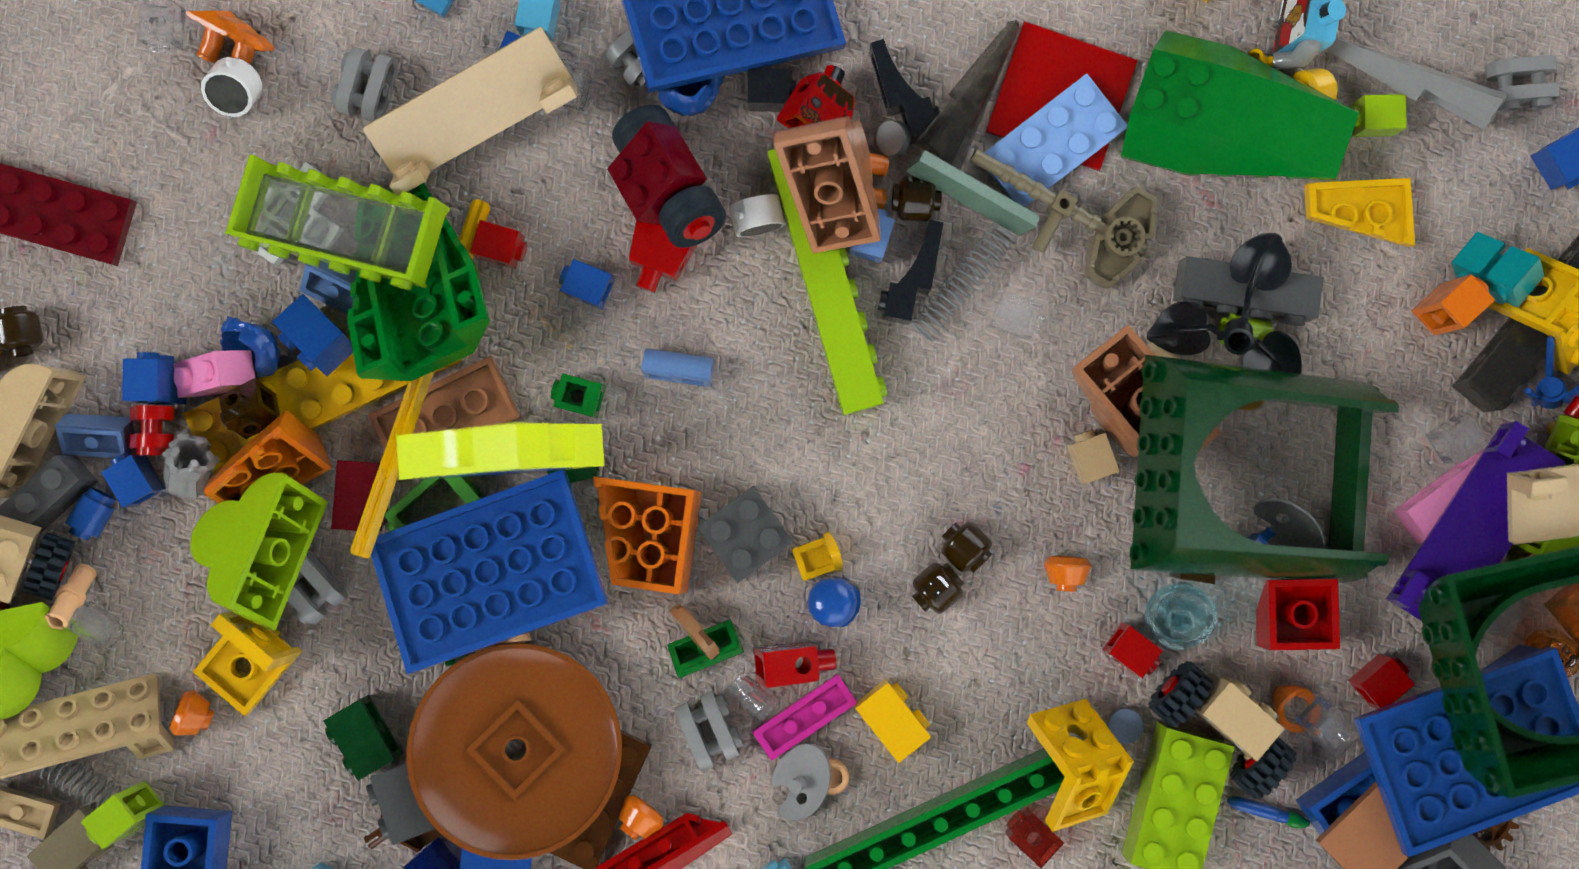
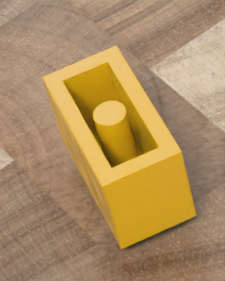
[854,678,931,763]

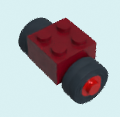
[607,105,727,248]

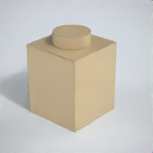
[1067,429,1120,484]

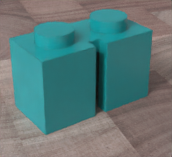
[1451,231,1544,308]

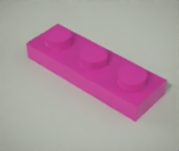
[752,673,857,761]

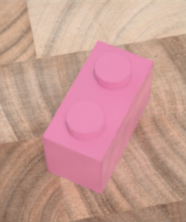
[173,350,255,398]

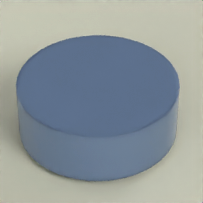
[1106,707,1143,744]

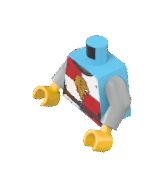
[1247,0,1346,70]

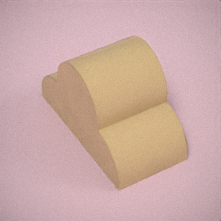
[0,364,86,498]

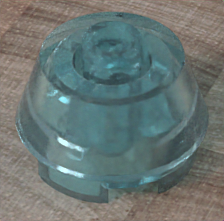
[1145,581,1217,650]

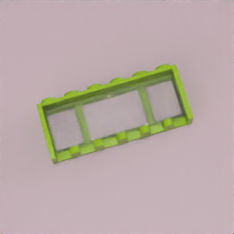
[225,154,450,291]

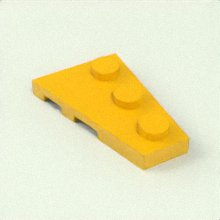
[1304,178,1415,248]

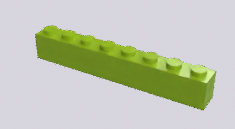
[767,149,888,416]

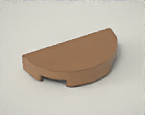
[668,604,720,661]

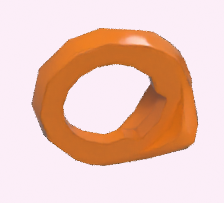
[1272,685,1319,733]

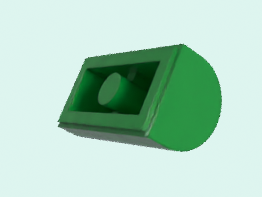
[667,619,744,678]

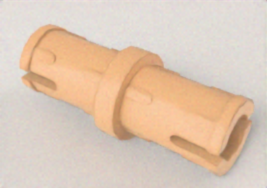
[45,564,97,630]

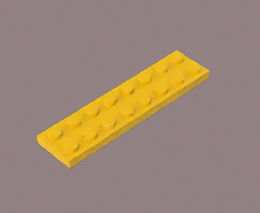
[183,336,462,473]

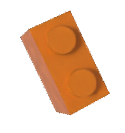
[1411,274,1495,336]

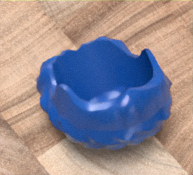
[658,76,725,116]
[220,316,280,379]

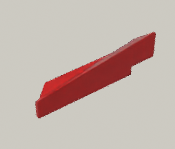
[596,813,732,869]

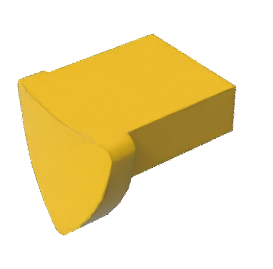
[792,532,843,581]

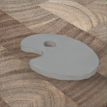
[1253,498,1324,548]
[772,743,831,821]

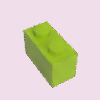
[81,781,164,850]

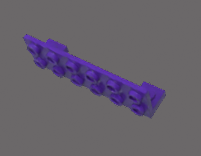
[1386,421,1565,622]

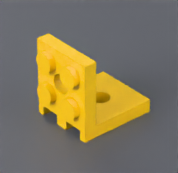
[1488,248,1579,375]
[192,611,302,716]
[1027,699,1134,832]

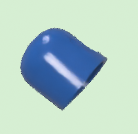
[807,576,861,627]

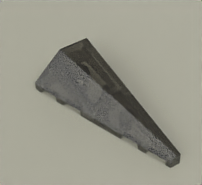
[914,20,1019,170]

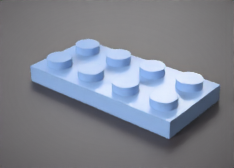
[984,73,1127,207]

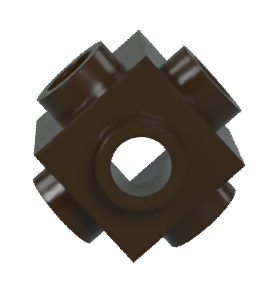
[219,378,280,439]

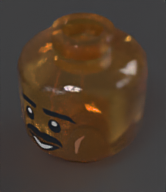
[1525,628,1579,678]

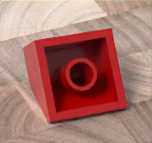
[1256,578,1340,651]

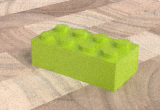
[1122,721,1235,869]

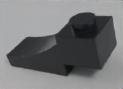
[869,39,942,145]
[878,220,944,325]

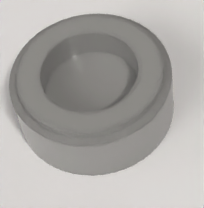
[876,121,911,155]

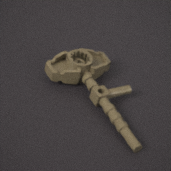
[970,149,1158,289]

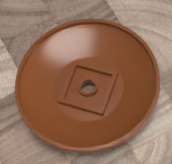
[406,643,622,860]

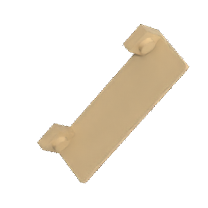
[363,27,578,195]
[1507,464,1579,544]
[0,673,175,779]

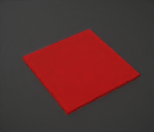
[986,21,1138,171]

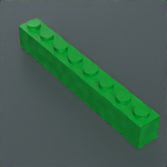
[805,748,1064,869]

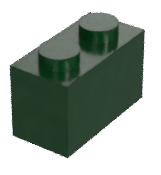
[323,695,403,781]

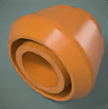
[1044,556,1091,592]
[169,690,215,736]
[619,794,664,840]

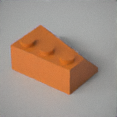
[203,410,333,503]
[593,476,702,595]

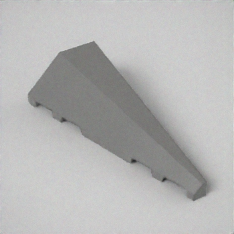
[1326,38,1509,130]

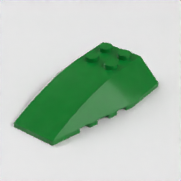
[1121,30,1359,180]
[347,183,490,381]

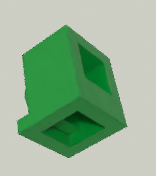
[550,373,606,419]

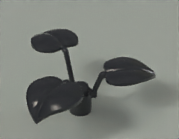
[1147,233,1302,374]

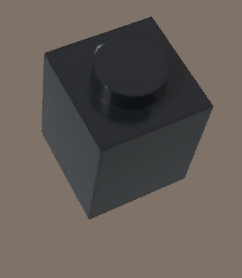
[747,69,796,112]

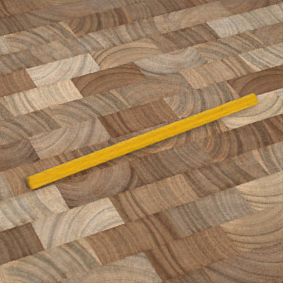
[350,199,490,558]

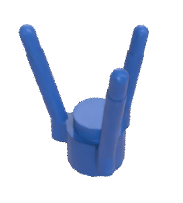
[1524,336,1579,409]

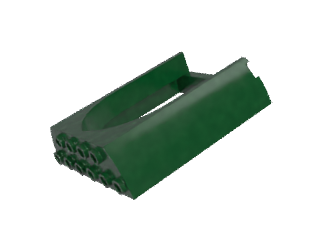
[1129,355,1399,583]
[1418,546,1579,799]

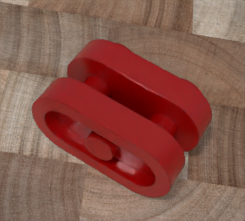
[129,405,174,456]

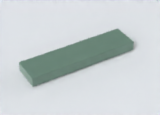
[906,150,1040,236]

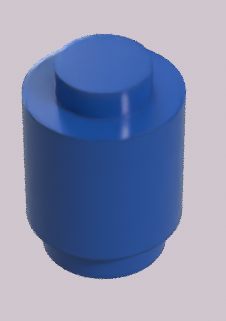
[65,487,116,541]

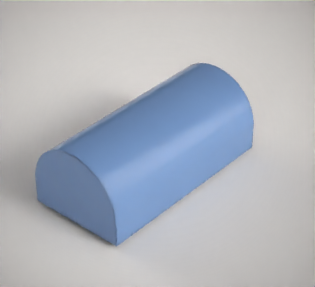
[641,348,714,387]

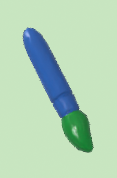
[1227,796,1310,829]

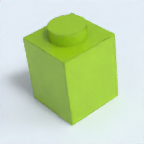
[1350,94,1407,137]

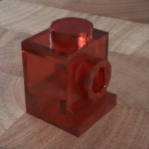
[1005,807,1064,869]

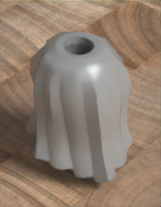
[163,429,221,500]

